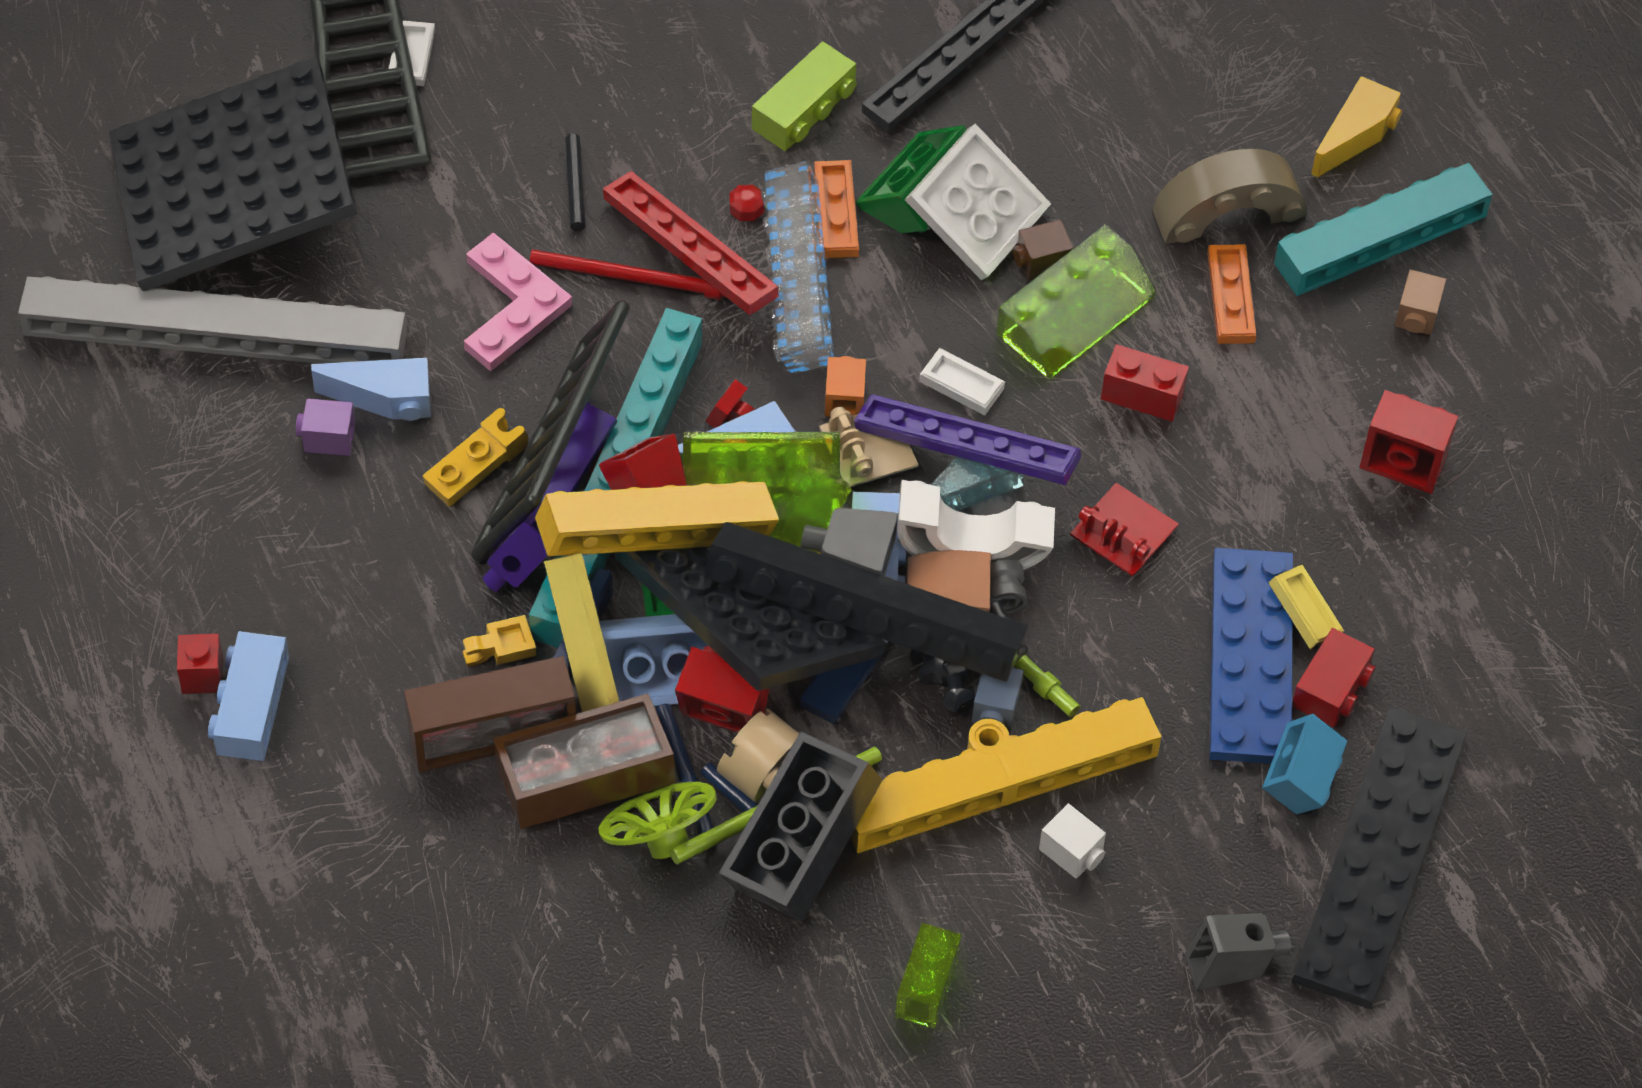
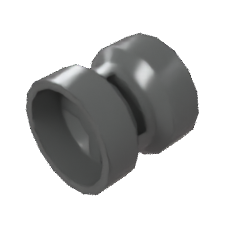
[990,559,1027,614]

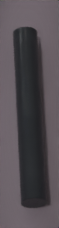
[565,134,585,231]

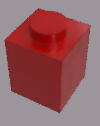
[177,634,223,694]

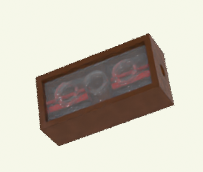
[404,656,576,772]
[493,693,676,829]

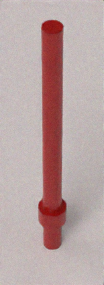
[529,249,727,300]

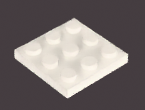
[905,123,1051,280]

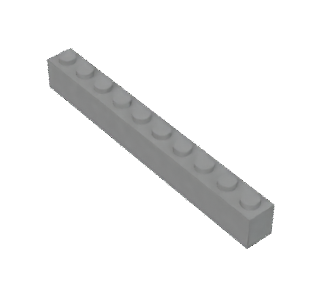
[18,276,407,364]

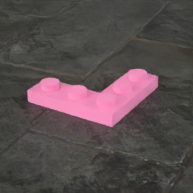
[464,232,573,371]

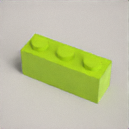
[752,41,857,151]

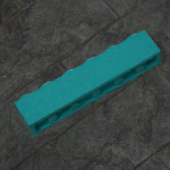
[1274,163,1493,296]

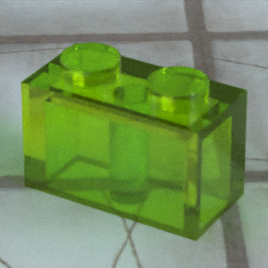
[771,461,851,553]
[895,923,962,1028]

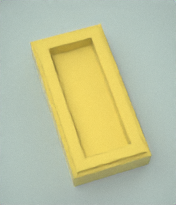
[1268,565,1344,649]

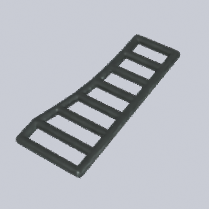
[310,0,432,179]
[471,300,629,562]

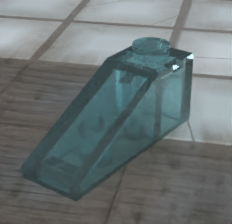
[930,457,1025,511]

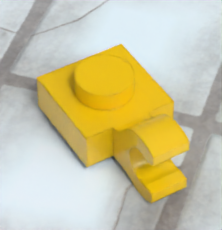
[463,615,536,666]

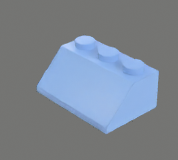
[599,614,709,706]

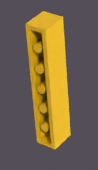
[535,481,779,557]

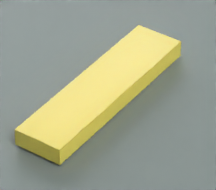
[544,553,619,712]

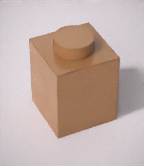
[1395,269,1446,336]

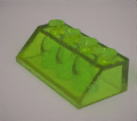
[996,225,1156,379]
[683,432,840,516]

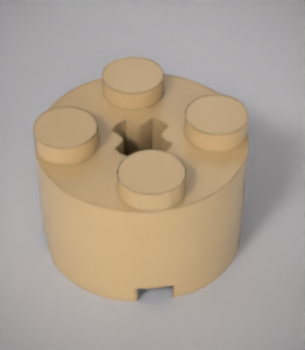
[717,709,799,803]

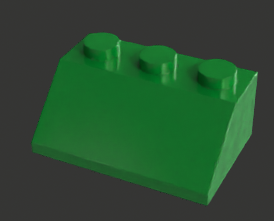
[855,125,967,233]

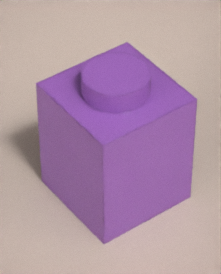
[296,399,356,456]

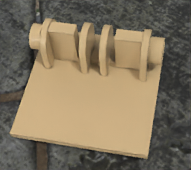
[819,407,919,488]

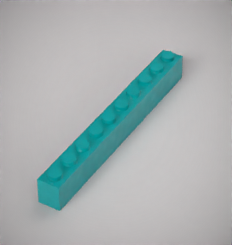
[529,308,702,648]

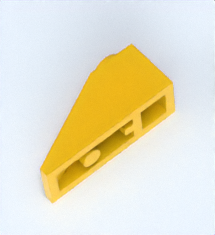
[1311,76,1402,177]

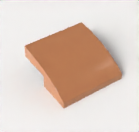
[906,550,991,612]

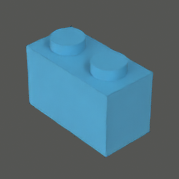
[1262,714,1347,815]

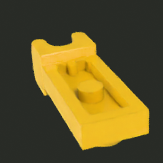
[422,408,528,507]

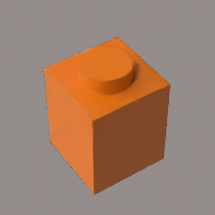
[825,356,866,417]

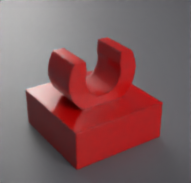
[705,379,755,428]

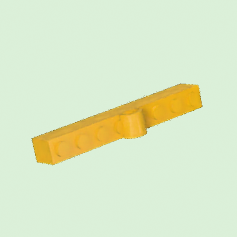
[850,697,1161,853]

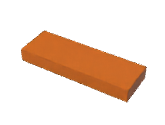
[814,160,859,258]
[1207,244,1256,344]

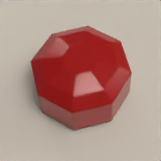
[729,184,764,221]

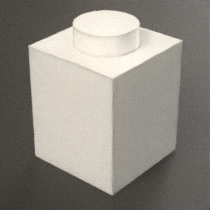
[1039,803,1106,879]

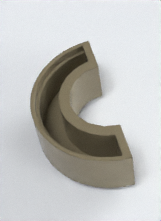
[1152,149,1307,244]

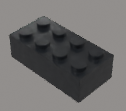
[719,731,883,922]

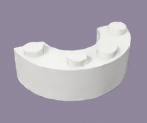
[897,480,1055,570]

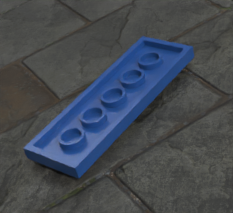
[1209,547,1293,764]

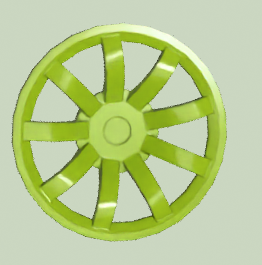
[599,782,717,859]

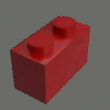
[1100,344,1189,422]
[1292,628,1376,728]

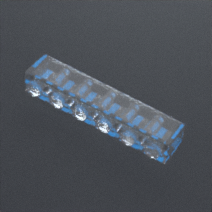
[761,161,834,374]

